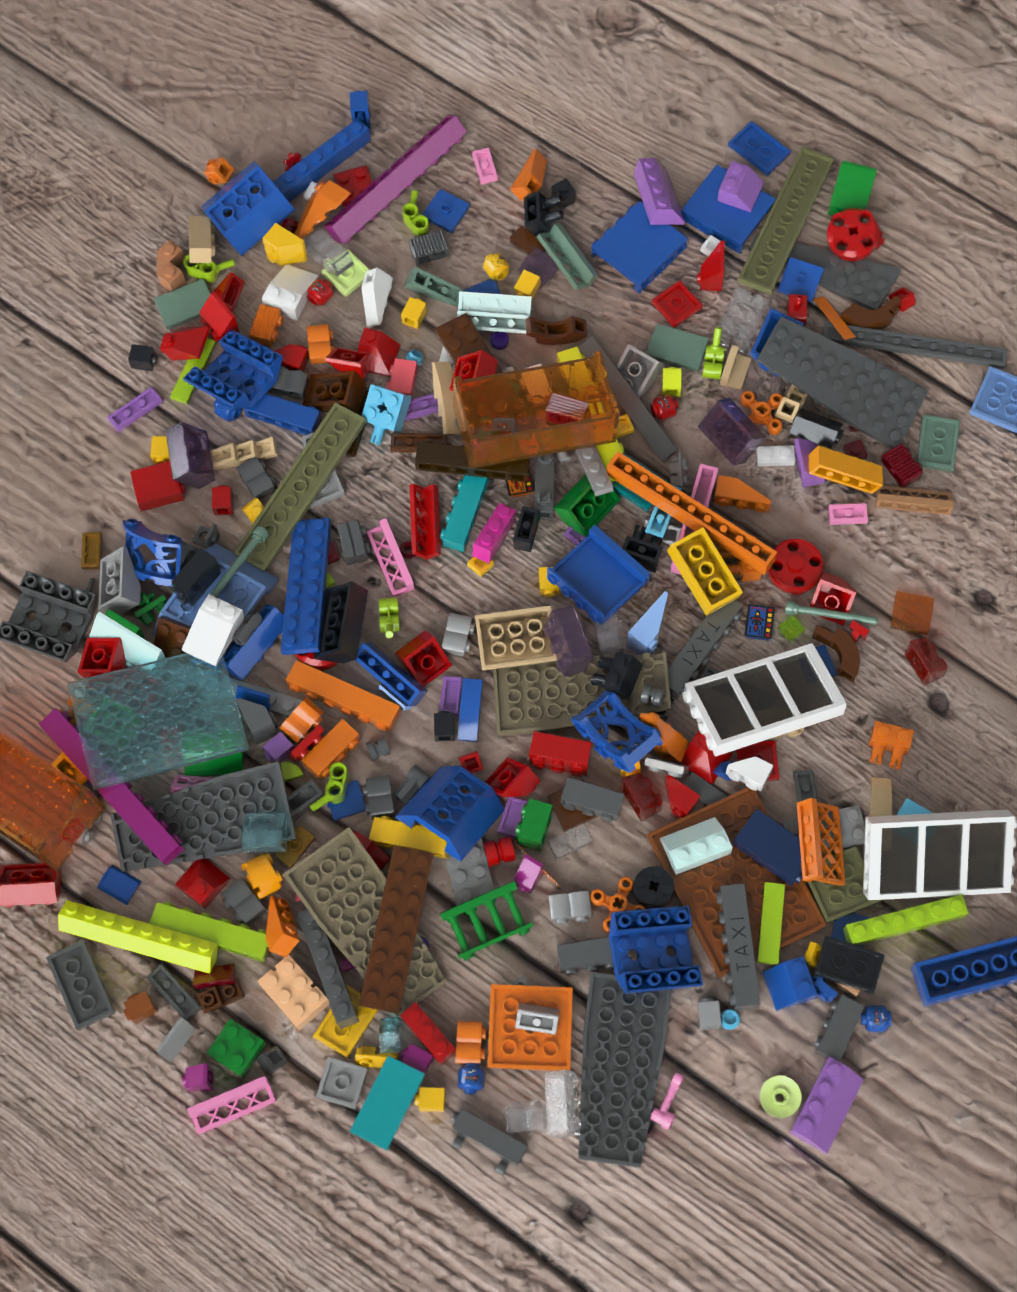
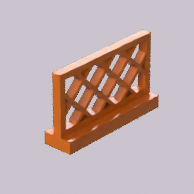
[797,798,846,886]

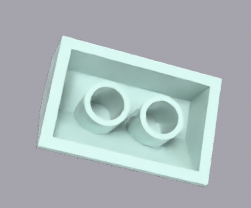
[660,817,732,875]

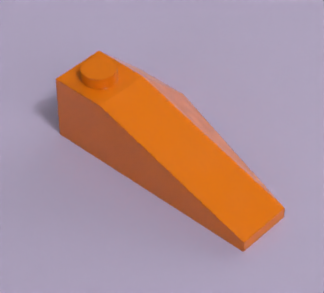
[294,180,350,240]

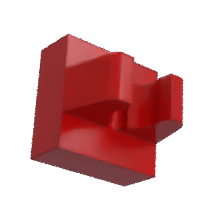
[849,620,869,643]

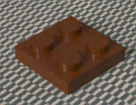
[154,616,191,665]

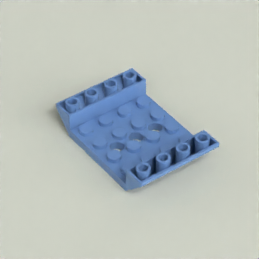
[153,544,279,672]

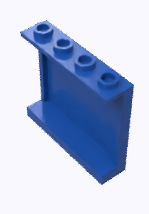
[681,164,776,254]
[591,201,688,294]
[547,525,651,625]

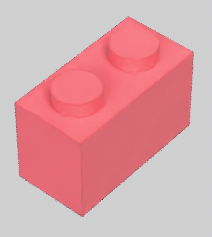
[386,358,418,399]

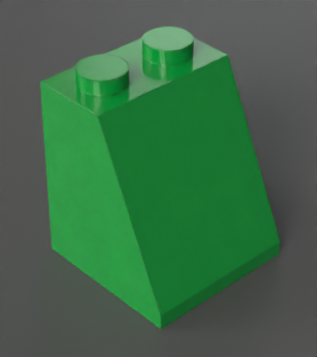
[827,160,877,222]

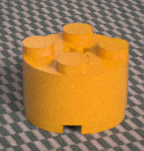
[241,853,283,900]

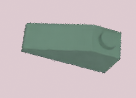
[403,267,463,306]

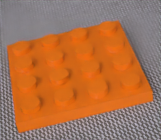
[487,984,573,1071]

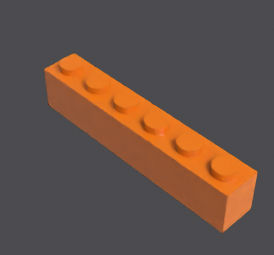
[286,660,401,732]

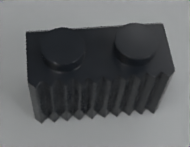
[513,506,540,552]

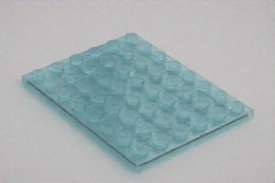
[67,653,249,790]

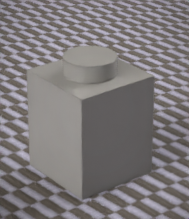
[697,998,721,1030]

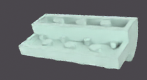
[457,291,532,334]

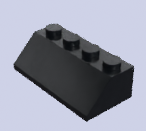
[313,581,368,663]

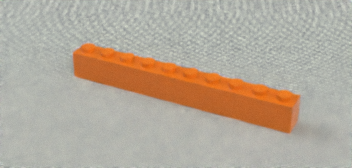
[607,451,777,575]

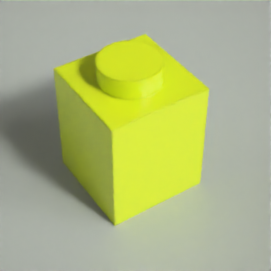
[662,367,681,397]

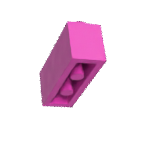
[472,503,516,564]

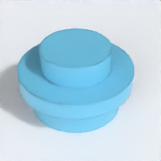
[406,349,423,365]
[720,1009,740,1030]

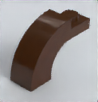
[841,296,901,330]
[525,316,587,345]
[812,625,860,683]

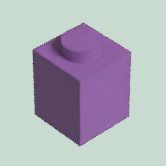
[263,731,295,763]

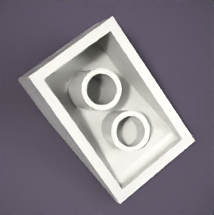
[262,264,319,321]
[182,594,245,666]

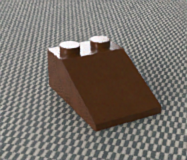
[302,371,366,414]

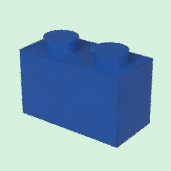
[349,91,371,129]

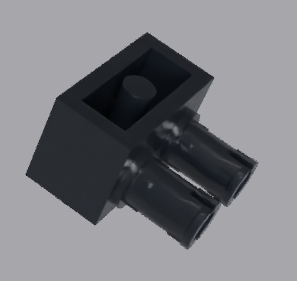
[524,191,564,236]
[622,525,664,573]
[591,652,643,700]

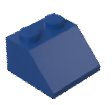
[763,956,817,1011]

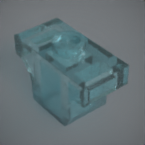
[378,1017,402,1053]

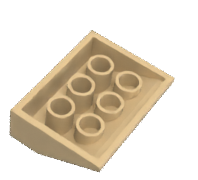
[475,606,559,671]

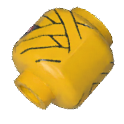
[483,253,510,280]

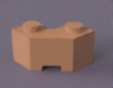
[157,240,186,292]

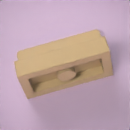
[720,345,751,390]

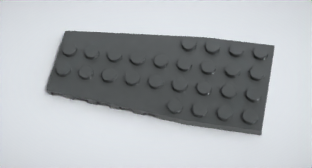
[756,317,929,449]
[110,761,297,872]
[578,972,671,1168]

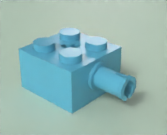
[362,384,412,445]

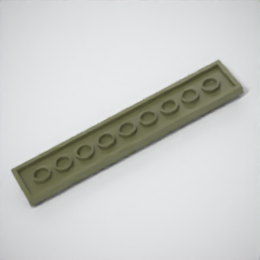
[737,146,834,295]
[233,402,367,572]

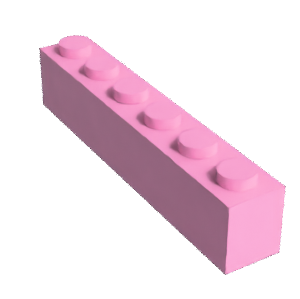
[671,464,719,575]

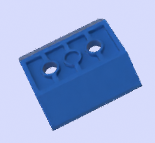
[201,161,295,256]
[183,329,283,408]
[396,766,504,862]
[609,906,703,994]

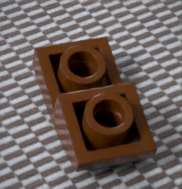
[197,978,245,1014]

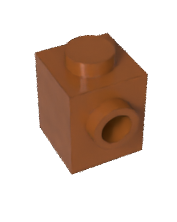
[123,991,158,1024]

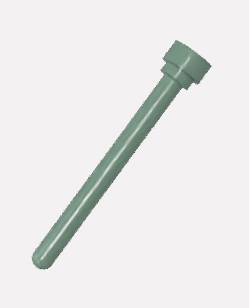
[210,526,269,598]
[785,599,878,625]

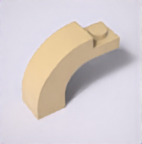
[776,384,808,424]

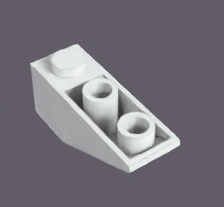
[362,267,393,328]

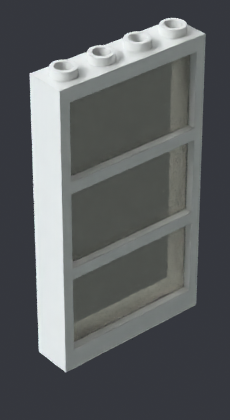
[682,643,847,756]
[863,810,1017,900]

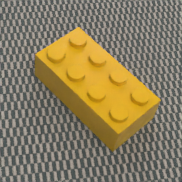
[667,527,743,616]

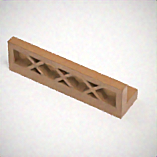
[875,486,954,515]

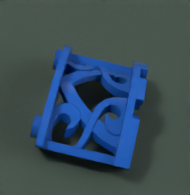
[122,519,182,586]
[571,691,663,773]

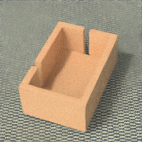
[257,954,330,1031]

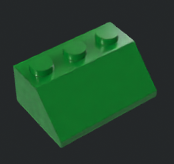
[554,474,620,537]
[183,732,245,777]

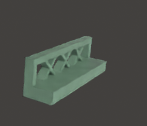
[537,223,598,290]

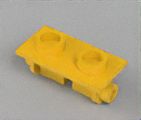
[355,1046,398,1068]

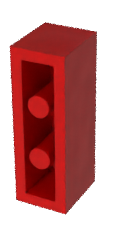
[400,1002,456,1066]

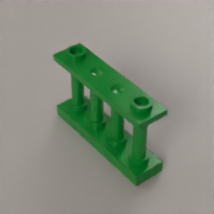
[439,881,533,960]

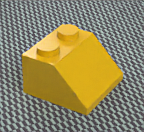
[262,223,308,266]

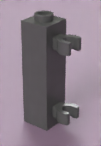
[535,449,555,519]
[451,1109,528,1175]

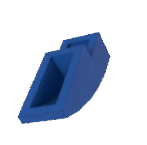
[458,678,483,742]

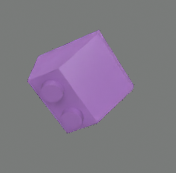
[718,161,764,212]
[794,438,825,487]

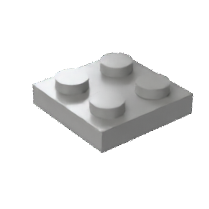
[644,757,689,777]
[316,1057,368,1110]

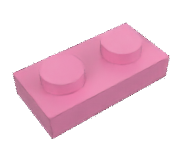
[472,148,498,184]
[828,503,868,525]

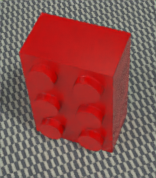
[529,731,592,777]

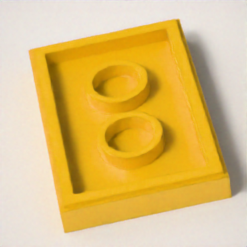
[313,984,378,1059]

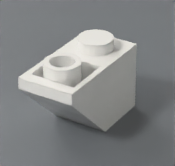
[726,757,773,791]

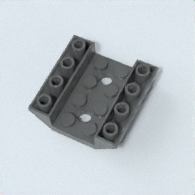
[0,570,96,663]

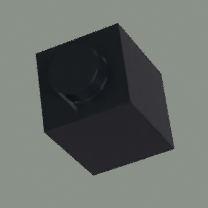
[551,178,576,210]
[128,344,158,371]
[434,711,455,742]

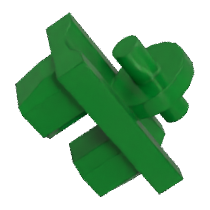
[134,592,167,626]

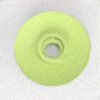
[760,1076,802,1118]

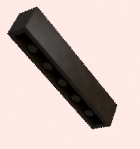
[415,441,530,482]

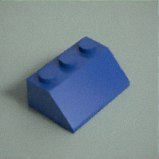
[750,308,804,377]

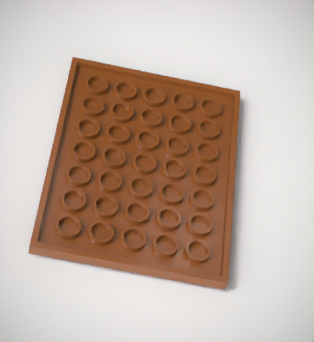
[646,787,827,979]

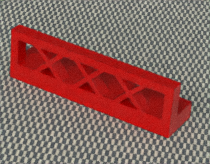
[409,483,441,560]

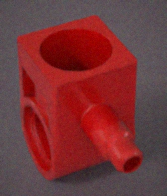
[787,294,807,326]

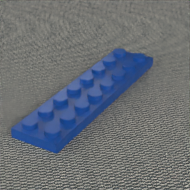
[281,518,331,655]

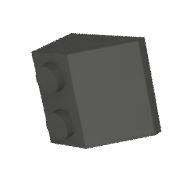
[236,698,279,745]

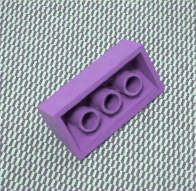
[634,158,685,225]
[789,1056,863,1154]

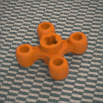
[739,391,783,435]
[589,877,646,934]

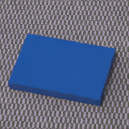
[728,121,791,176]

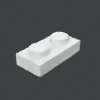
[756,445,795,466]

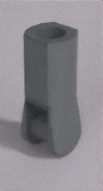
[232,613,262,645]

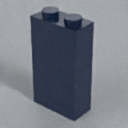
[732,809,803,887]

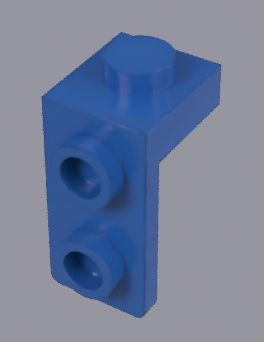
[812,976,838,1003]

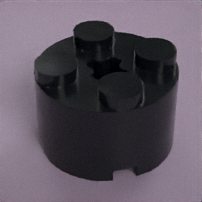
[633,866,674,909]

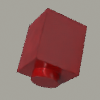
[212,485,233,515]

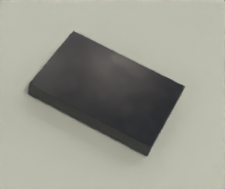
[814,936,885,995]

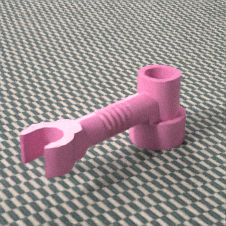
[650,1073,684,1130]

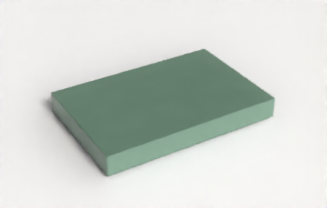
[153,279,210,330]
[646,324,709,372]
[916,414,960,472]

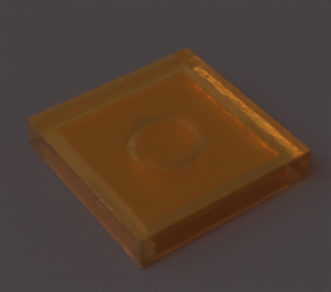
[890,591,934,635]

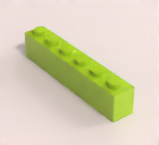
[843,894,969,946]
[149,901,270,963]

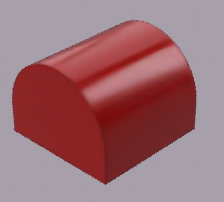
[458,750,484,774]

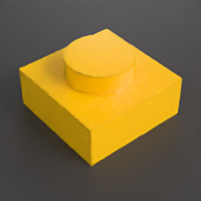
[610,414,634,438]
[241,497,264,524]
[467,557,494,577]
[804,942,822,968]

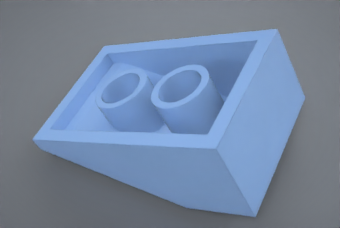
[627,591,668,655]

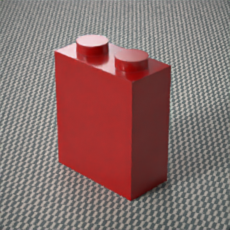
[130,460,186,512]

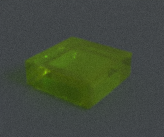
[778,615,805,642]

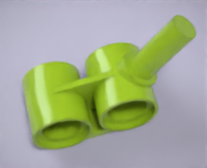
[402,190,429,236]
[183,255,235,283]
[702,327,725,380]
[378,597,400,638]
[309,762,349,812]

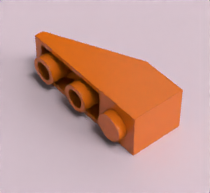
[510,149,547,201]
[714,475,771,513]
[639,712,689,763]
[266,895,300,958]

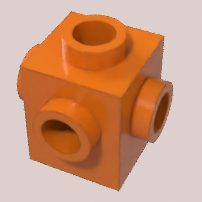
[203,157,235,185]

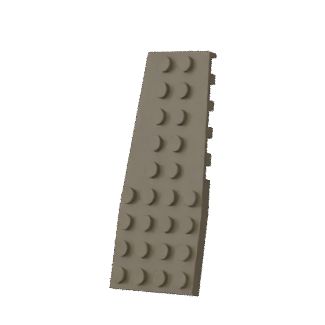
[493,652,671,737]
[283,827,447,1017]

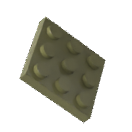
[807,846,882,924]

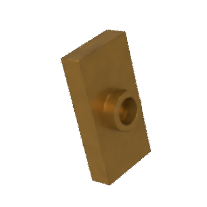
[81,532,102,570]
[275,826,316,869]

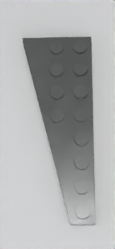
[749,233,901,310]

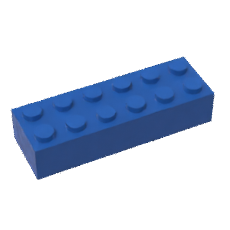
[911,936,1017,1008]

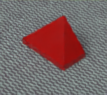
[214,272,245,312]

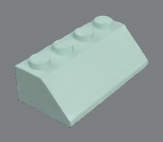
[89,612,168,680]

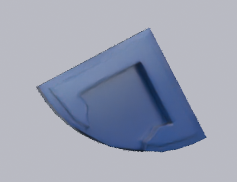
[713,761,734,781]

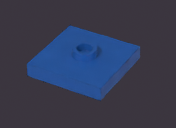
[422,189,470,233]
[778,257,824,303]

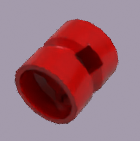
[483,836,516,867]

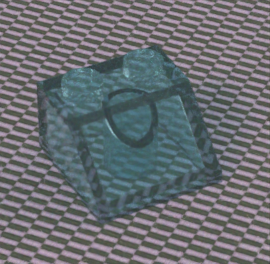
[242,812,286,853]

